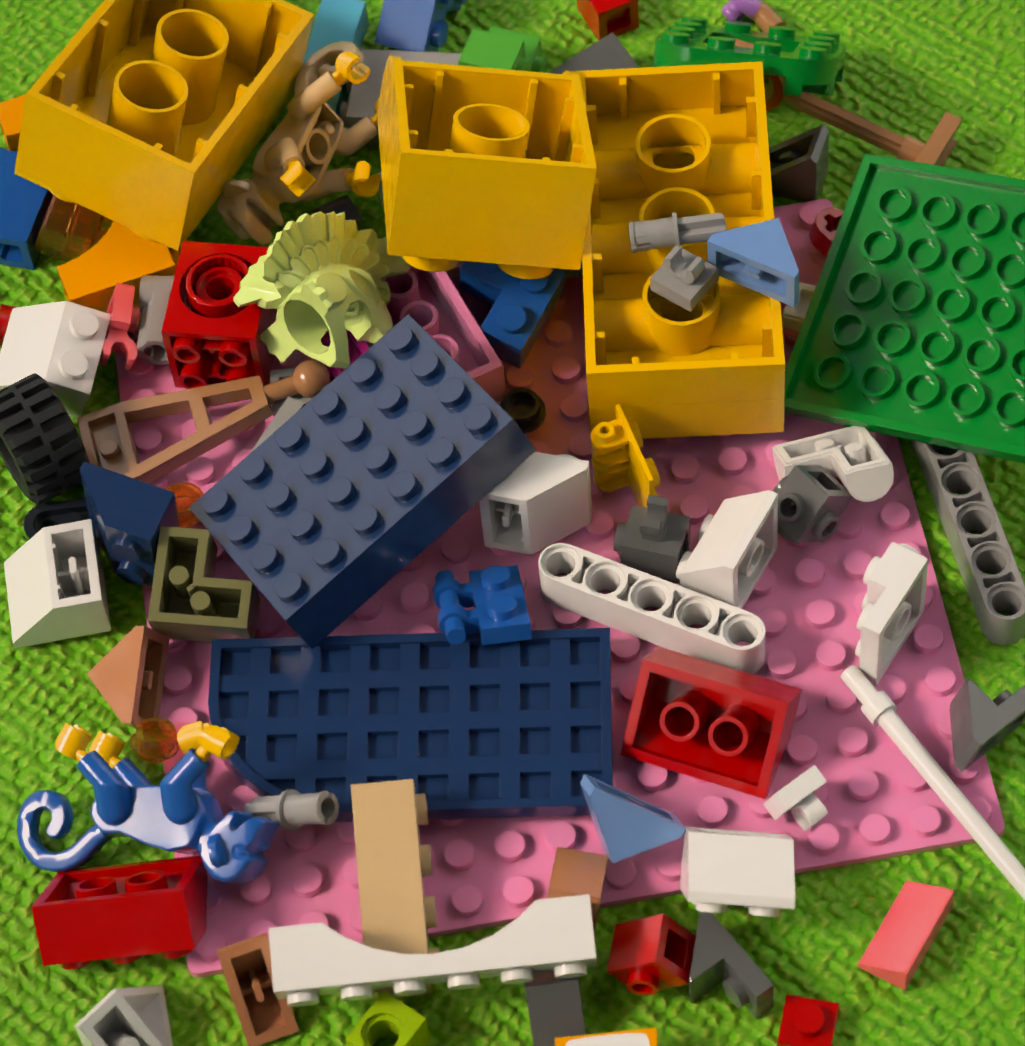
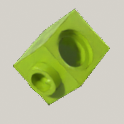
[345,991,431,1046]

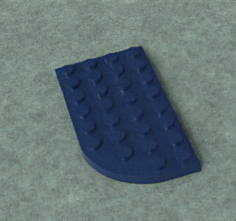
[208,628,613,822]

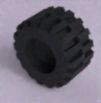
[0,373,89,505]

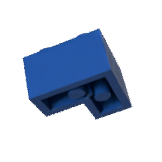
[375,0,467,52]
[460,261,566,369]

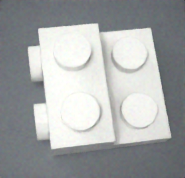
[855,542,928,686]

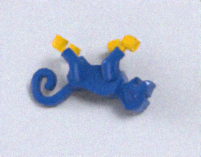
[17,721,280,885]

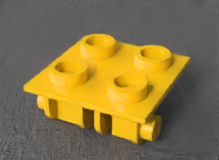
[591,404,660,508]

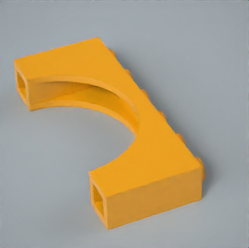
[0,94,180,313]

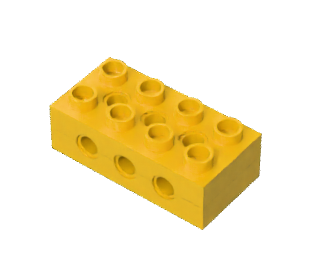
[576,61,785,439]

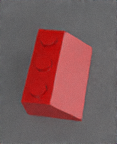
[620,647,802,799]
[31,855,208,969]

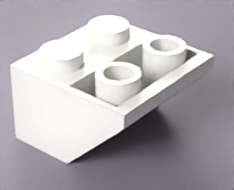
[479,452,593,555]
[4,519,111,648]
[680,827,795,917]

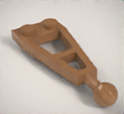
[77,360,330,484]

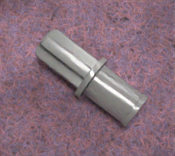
[628,212,727,253]
[244,789,339,831]

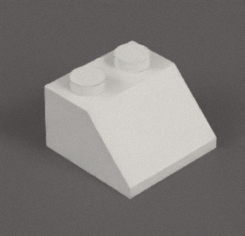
[0,301,111,418]
[676,490,778,609]

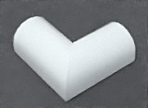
[772,426,894,502]

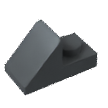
[950,679,1025,772]
[689,912,774,1019]

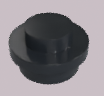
[499,388,546,434]

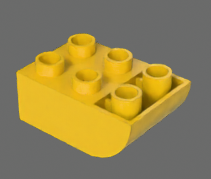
[377,55,597,279]

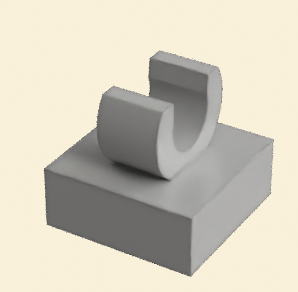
[650,245,719,312]

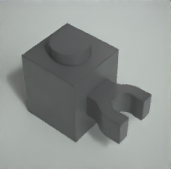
[614,495,690,583]

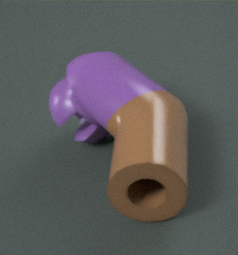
[722,0,787,33]

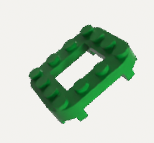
[653,16,846,97]

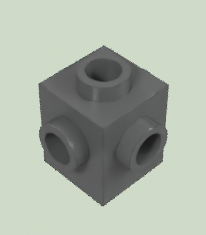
[773,465,853,544]

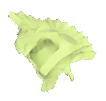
[233,211,411,369]

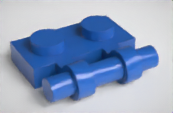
[432,565,532,645]

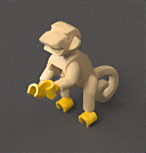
[217,41,381,246]

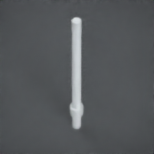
[841,665,1025,901]

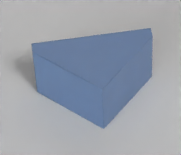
[707,218,799,307]
[580,774,686,863]

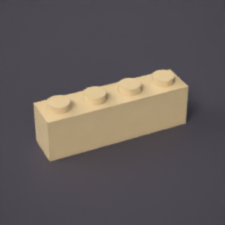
[351,779,439,1001]

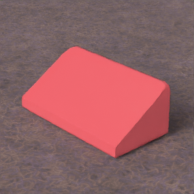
[858,881,955,990]

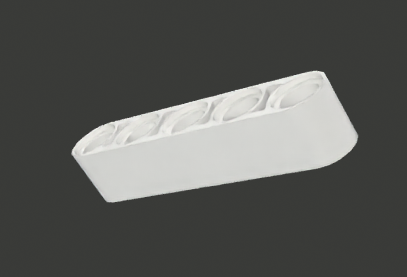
[538,543,766,674]

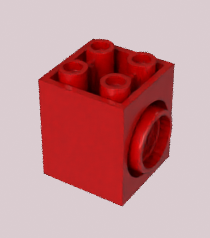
[161,241,277,389]

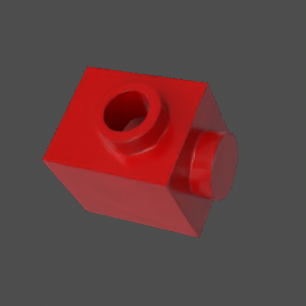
[607,913,696,996]

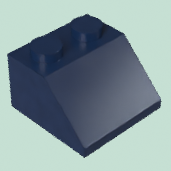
[80,462,179,586]

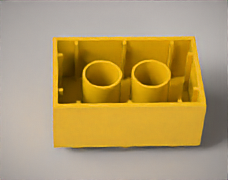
[14,0,314,251]

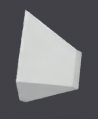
[75,985,173,1046]

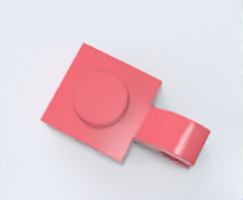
[99,282,140,371]

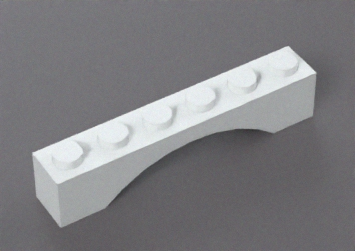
[268,894,597,1007]

